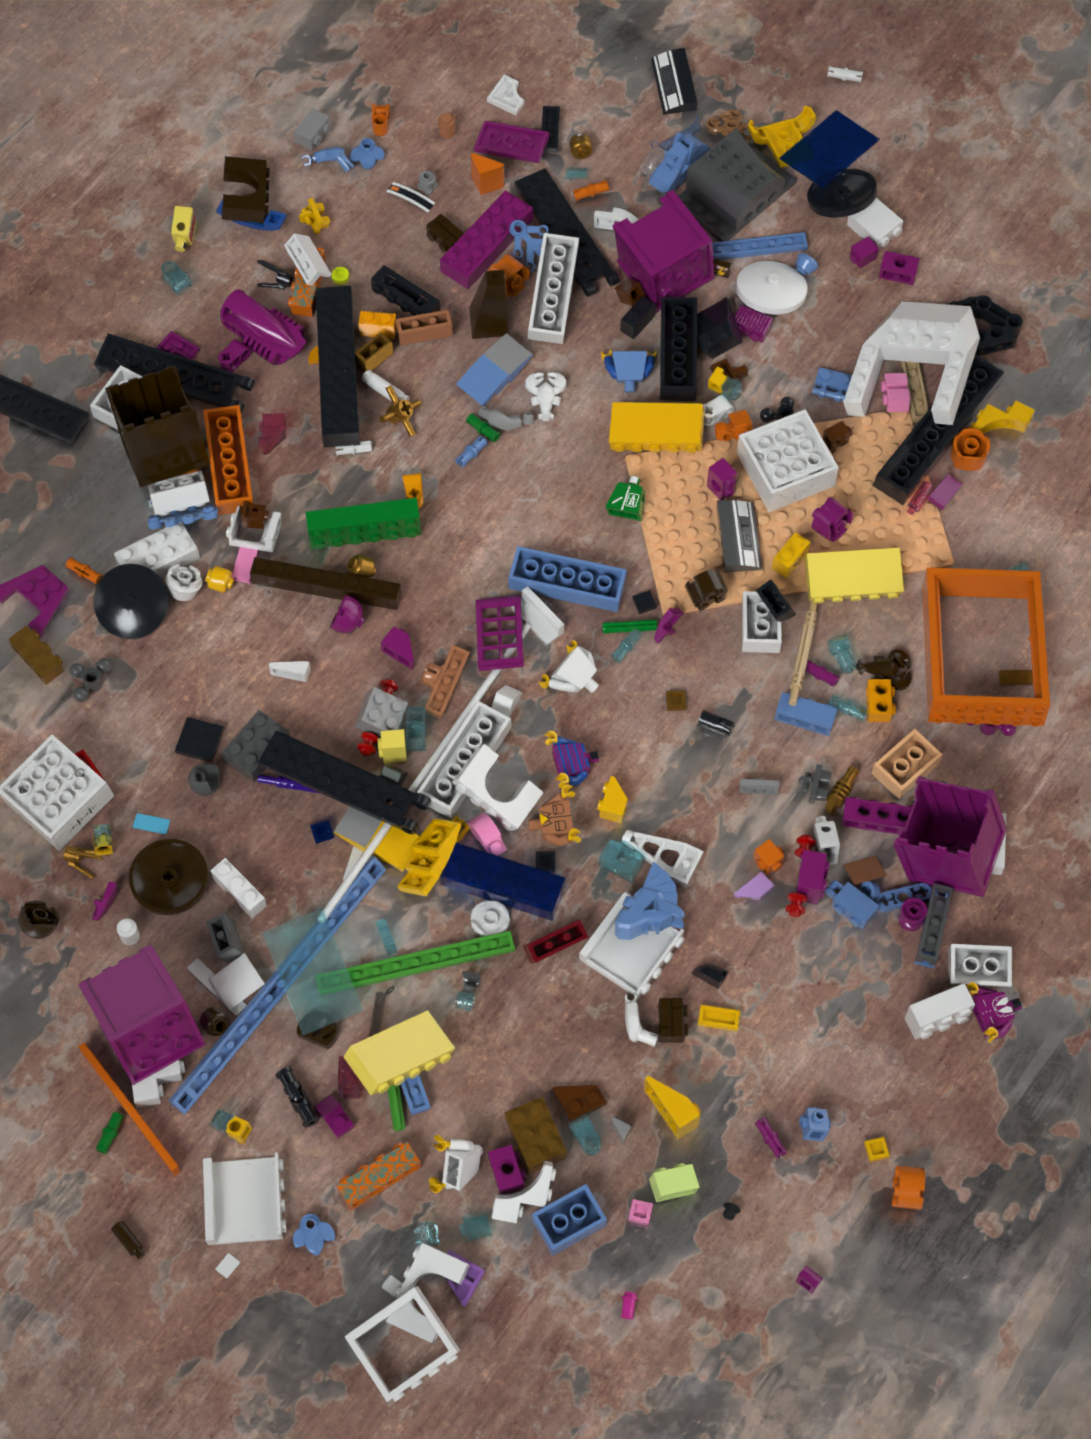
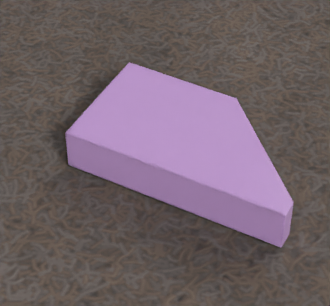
[734,872,775,900]

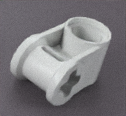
[703,395,735,427]

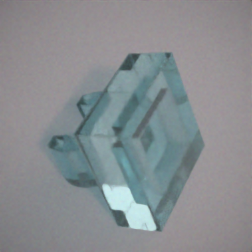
[414,1221,440,1246]

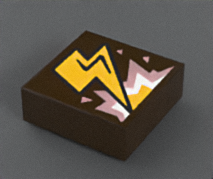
[713,258,731,278]

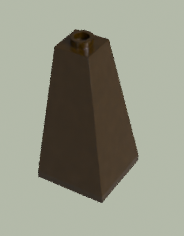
[469,270,508,339]

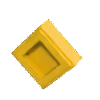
[864,1137,890,1162]

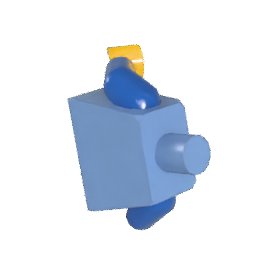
[601,349,657,393]

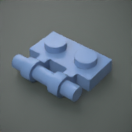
[812,367,852,402]

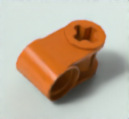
[372,103,390,136]

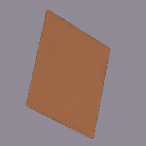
[843,856,887,884]

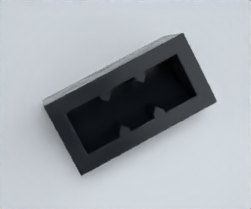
[756,579,796,622]

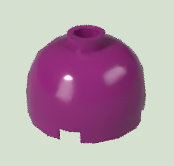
[330,595,365,633]

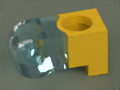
[708,366,742,400]
[92,823,113,856]
[209,1110,253,1145]

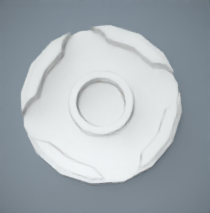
[470,900,510,937]

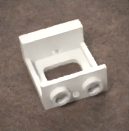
[226,506,282,552]

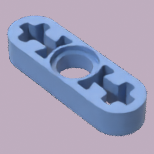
[875,883,931,912]

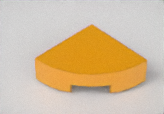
[308,346,319,364]

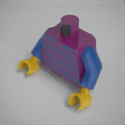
[544,730,599,788]

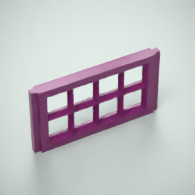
[475,596,524,671]

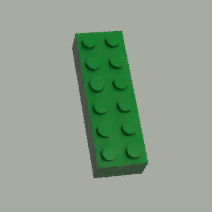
[305,498,421,550]

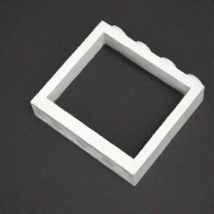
[344,1286,461,1402]

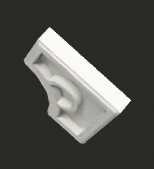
[487,75,525,115]

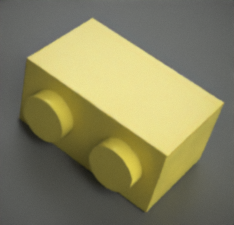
[377,729,407,764]

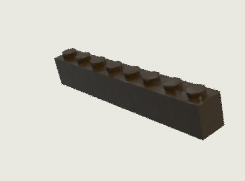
[250,557,402,610]

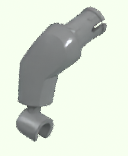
[478,406,534,431]

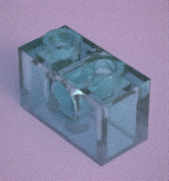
[405,707,426,751]
[598,839,645,884]

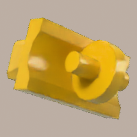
[299,198,330,234]

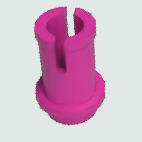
[620,1292,638,1320]

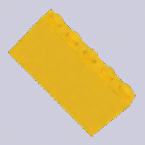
[609,402,705,453]

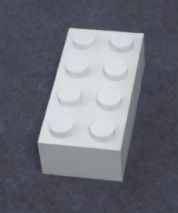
[114,522,200,578]

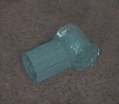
[827,634,857,674]

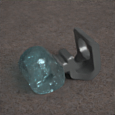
[455,971,481,1012]

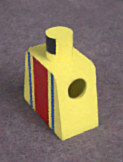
[171,206,197,252]

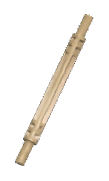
[789,600,817,706]

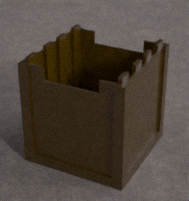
[105,365,210,488]

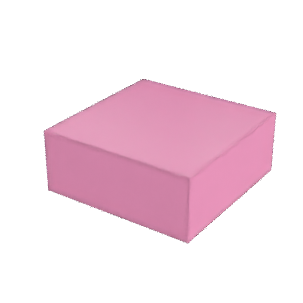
[628,1199,653,1225]

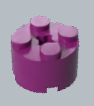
[811,497,854,542]

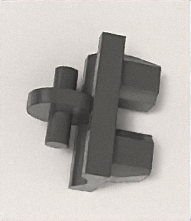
[798,764,832,804]

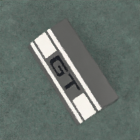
[716,500,762,573]

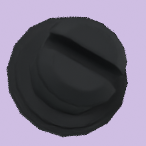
[723,1202,741,1220]

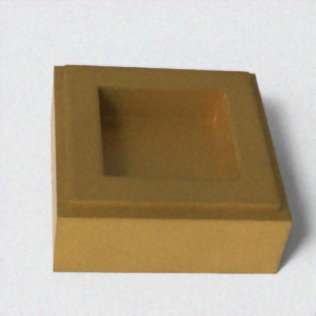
[666,690,686,711]

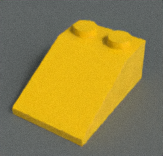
[644,1076,701,1139]

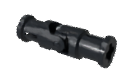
[275,1066,320,1128]

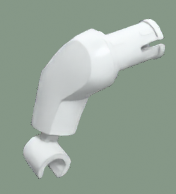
[625,994,659,1047]

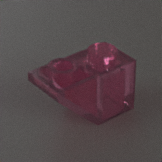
[259,413,286,455]

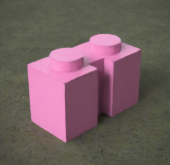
[880,373,910,412]

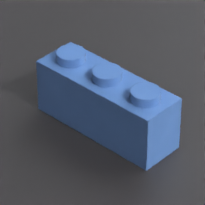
[774,692,838,736]

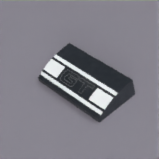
[651,48,697,115]

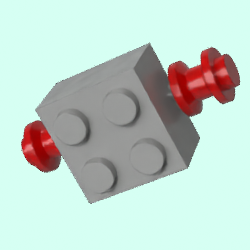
[354,679,408,756]

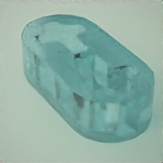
[375,918,397,956]

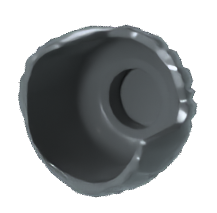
[188,764,220,796]

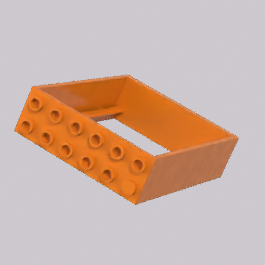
[922,567,1050,727]

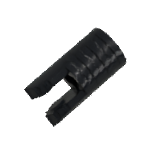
[697,710,735,737]

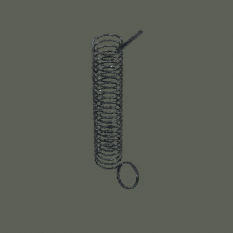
[369,986,394,1037]

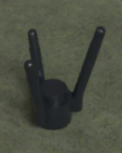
[257,260,294,290]

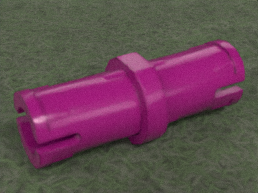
[805,660,840,687]
[755,1117,787,1159]

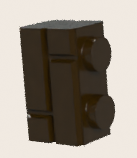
[426,214,464,252]
[658,998,688,1043]

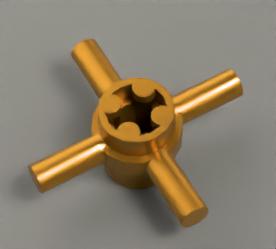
[380,385,421,437]

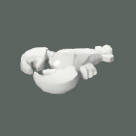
[525,372,567,421]

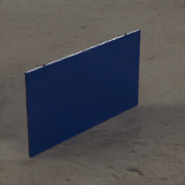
[779,110,880,188]

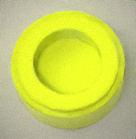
[331,267,349,285]

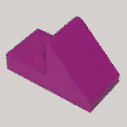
[314,1095,355,1139]

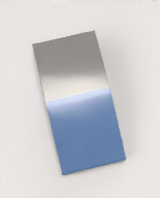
[456,333,533,406]

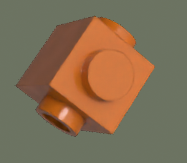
[753,839,785,874]

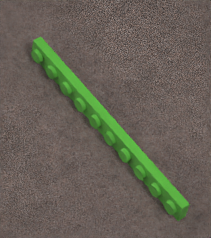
[315,931,515,996]

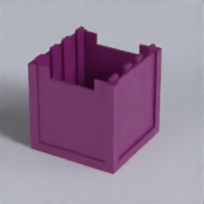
[612,190,714,313]
[893,776,1007,897]
[78,944,206,1085]

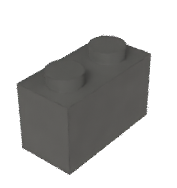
[206,913,244,963]

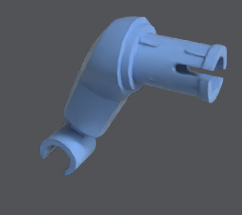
[302,147,354,173]

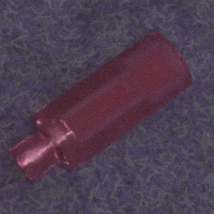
[907,481,934,515]

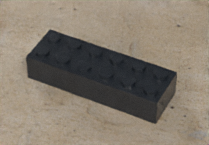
[660,297,697,401]

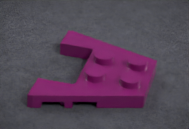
[0,565,70,638]

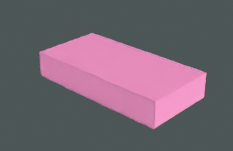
[232,547,259,584]

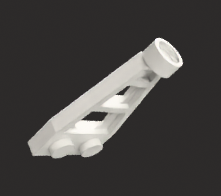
[621,829,704,887]

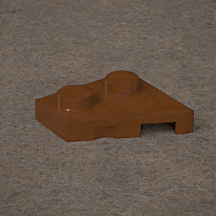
[552,1085,607,1123]

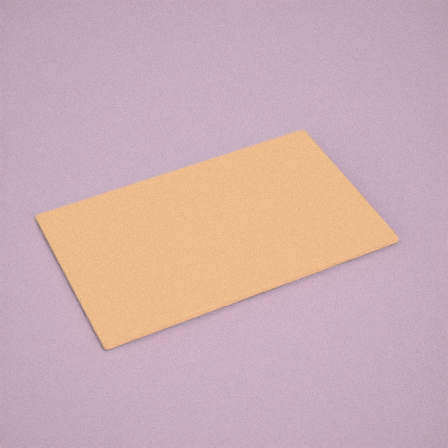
[625,411,954,615]

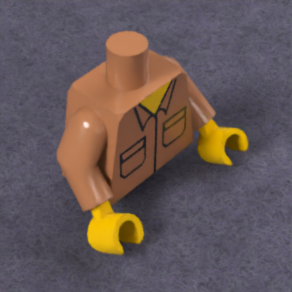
[528,784,581,847]

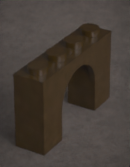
[222,156,270,223]

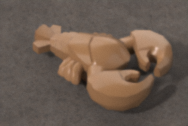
[706,110,751,144]

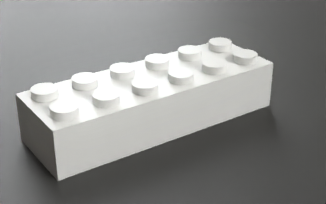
[528,233,579,344]
[417,701,511,819]

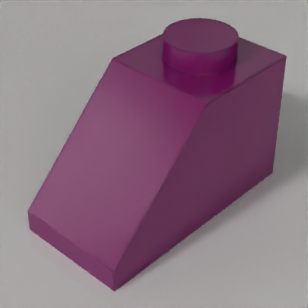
[381,626,414,670]

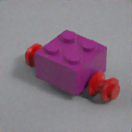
[785,834,830,917]

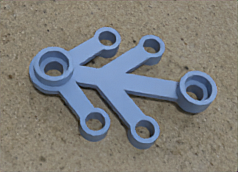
[509,220,548,273]
[147,505,218,530]

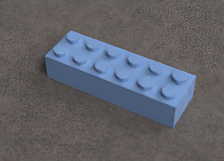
[508,546,627,612]

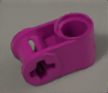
[218,339,251,373]

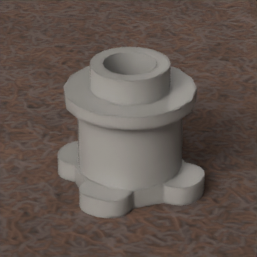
[417,171,438,195]

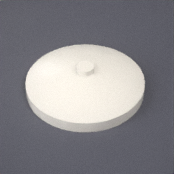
[736,261,807,315]

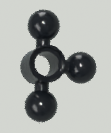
[760,397,809,422]

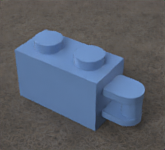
[825,880,880,929]

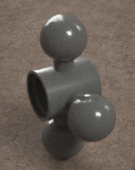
[69,658,112,702]

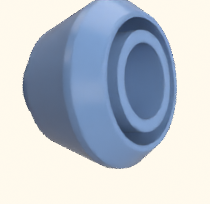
[795,253,818,276]

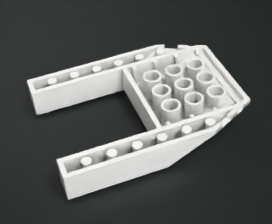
[843,301,980,425]

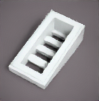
[269,661,311,682]

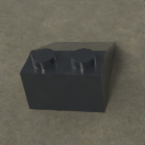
[697,297,743,359]

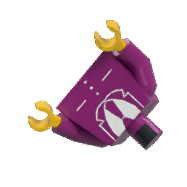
[966,982,1022,1043]

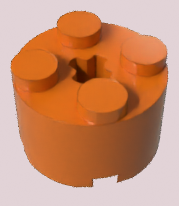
[489,254,530,297]
[950,428,990,471]
[891,1165,925,1210]

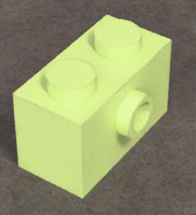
[649,1163,700,1202]

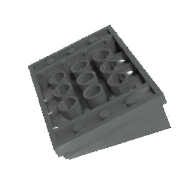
[678,128,796,242]

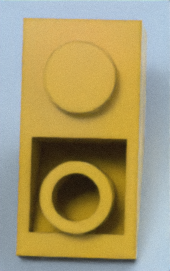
[597,776,628,824]

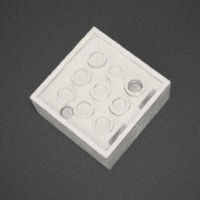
[737,409,839,512]
[0,735,114,851]

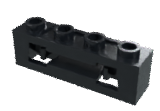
[371,265,440,316]

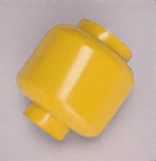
[205,566,235,593]

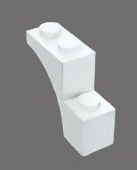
[132,1059,185,1108]
[492,1161,556,1223]

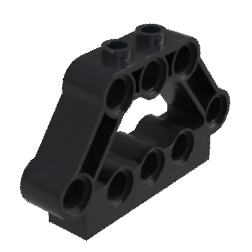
[946,295,1023,356]

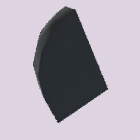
[691,963,728,989]

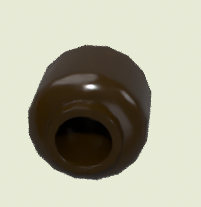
[200,1007,230,1036]

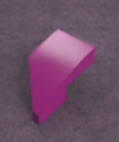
[654,608,684,643]
[92,881,119,921]

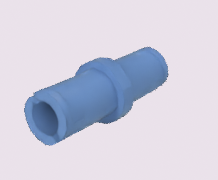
[455,436,487,468]

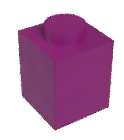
[849,237,879,268]

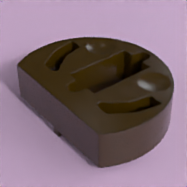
[297,1011,338,1049]

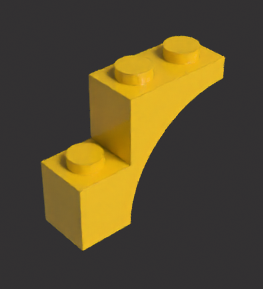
[969,401,1035,434]

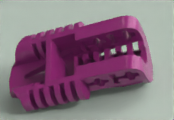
[220,289,307,365]

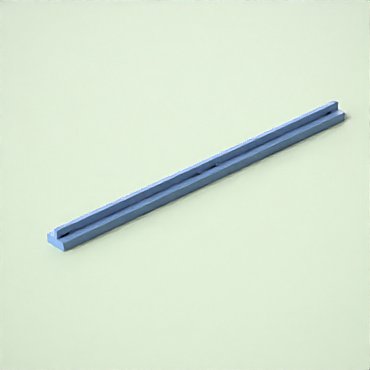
[168,856,387,1115]

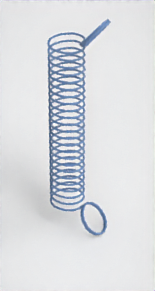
[650,115,701,152]

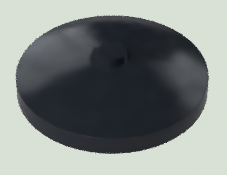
[807,169,878,218]
[93,564,170,639]

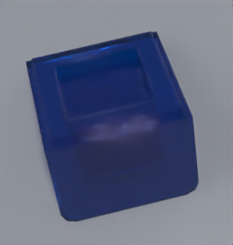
[309,818,334,844]

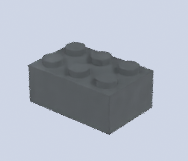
[222,710,290,783]

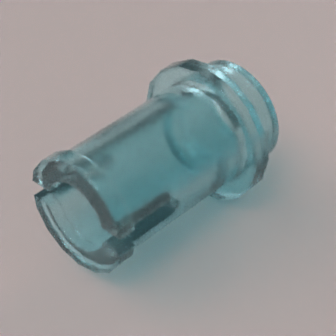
[565,167,587,181]
[1004,561,1030,571]

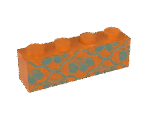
[288,247,326,317]
[336,1141,421,1211]

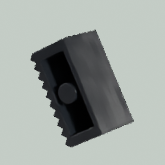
[620,296,655,339]

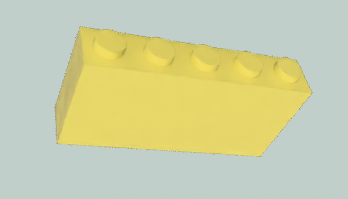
[804,547,904,604]
[344,1010,455,1096]

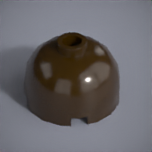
[18,900,60,939]

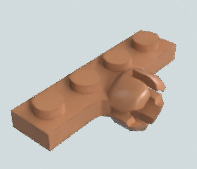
[421,645,470,719]

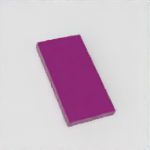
[474,121,550,163]

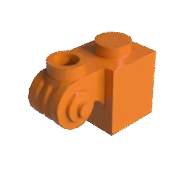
[715,410,752,442]

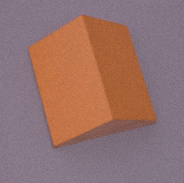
[471,153,505,195]

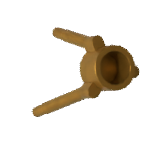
[63,845,110,879]

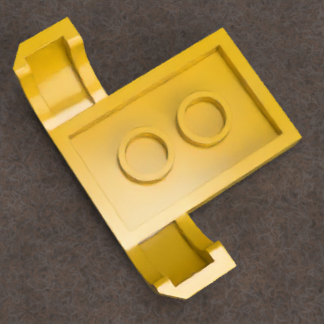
[748,106,816,168]

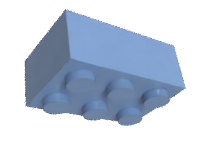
[532,1184,607,1256]

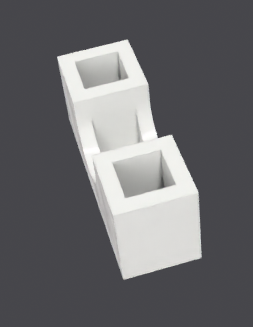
[210,858,267,919]

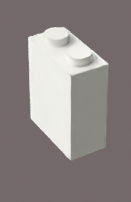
[847,198,903,248]

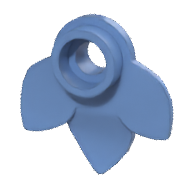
[350,138,384,169]
[293,1214,335,1256]

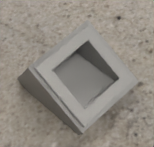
[611,1116,631,1144]

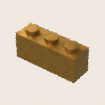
[8,625,64,685]

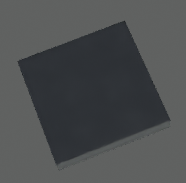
[175,717,224,763]

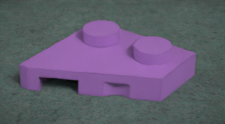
[445,1250,486,1307]

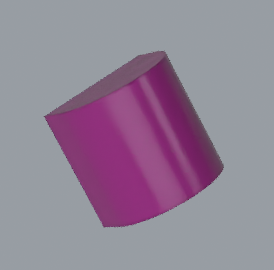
[796,1265,823,1294]

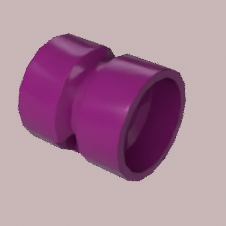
[898,898,927,932]

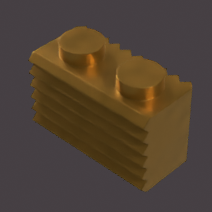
[355,332,393,372]

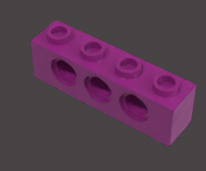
[841,797,913,835]

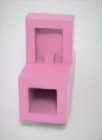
[467,813,507,860]

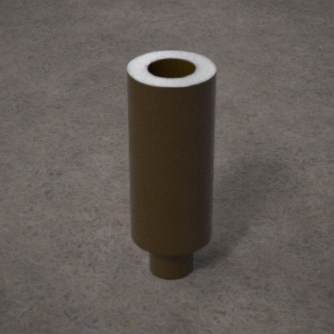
[111,1220,145,1260]

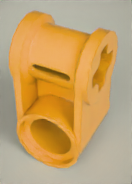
[402,473,424,509]

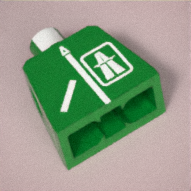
[605,476,646,522]

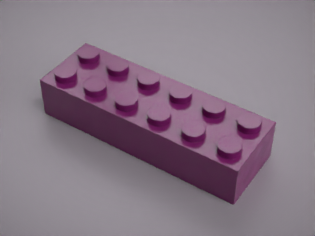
[440,190,533,289]

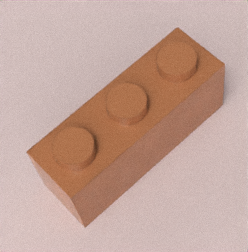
[396,310,453,346]

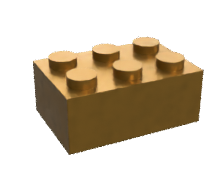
[504,1097,567,1174]

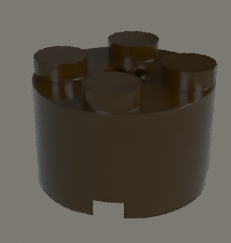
[685,569,728,611]

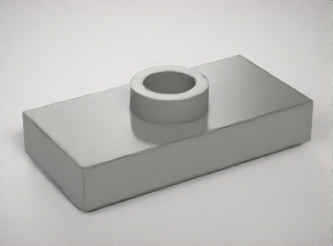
[739,778,779,795]

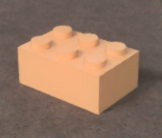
[871,729,943,799]

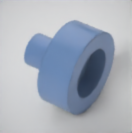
[860,881,881,900]

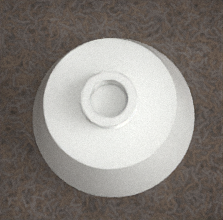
[165,564,203,601]

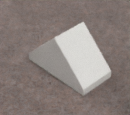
[491,685,523,718]

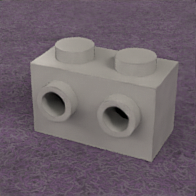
[294,108,332,151]

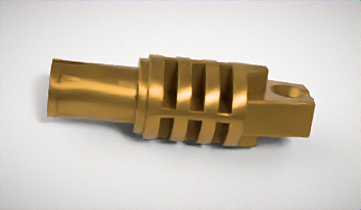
[825,766,859,816]

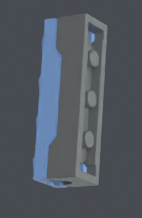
[914,883,953,969]

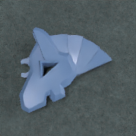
[649,132,710,193]
[615,862,685,940]

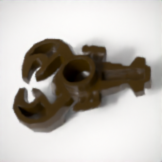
[856,649,912,691]

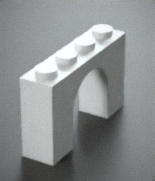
[452,744,544,831]
[386,1243,470,1344]

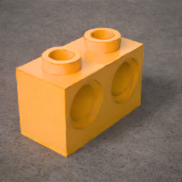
[866,679,896,722]

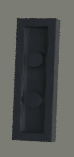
[541,106,560,153]

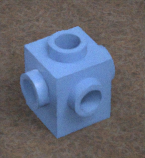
[799,1107,831,1142]

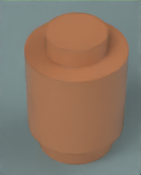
[438,113,456,139]

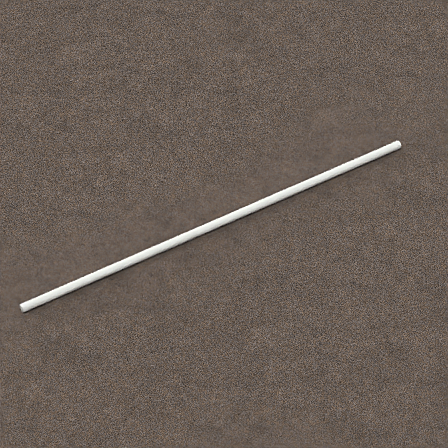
[317,623,531,924]

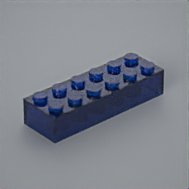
[440,843,566,921]

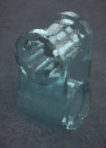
[161,261,193,295]
[568,1113,601,1156]

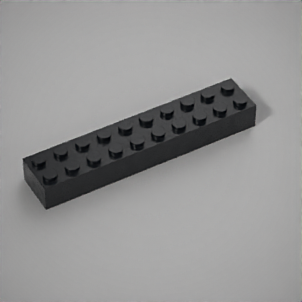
[316,286,360,447]
[873,354,1005,506]

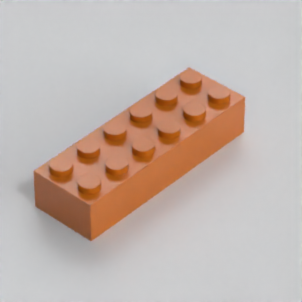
[203,405,254,515]

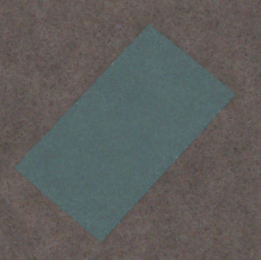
[262,908,363,1035]

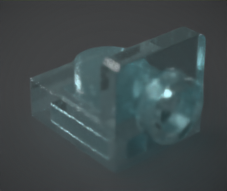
[459,1214,492,1242]

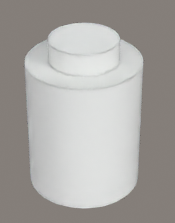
[117,918,140,945]

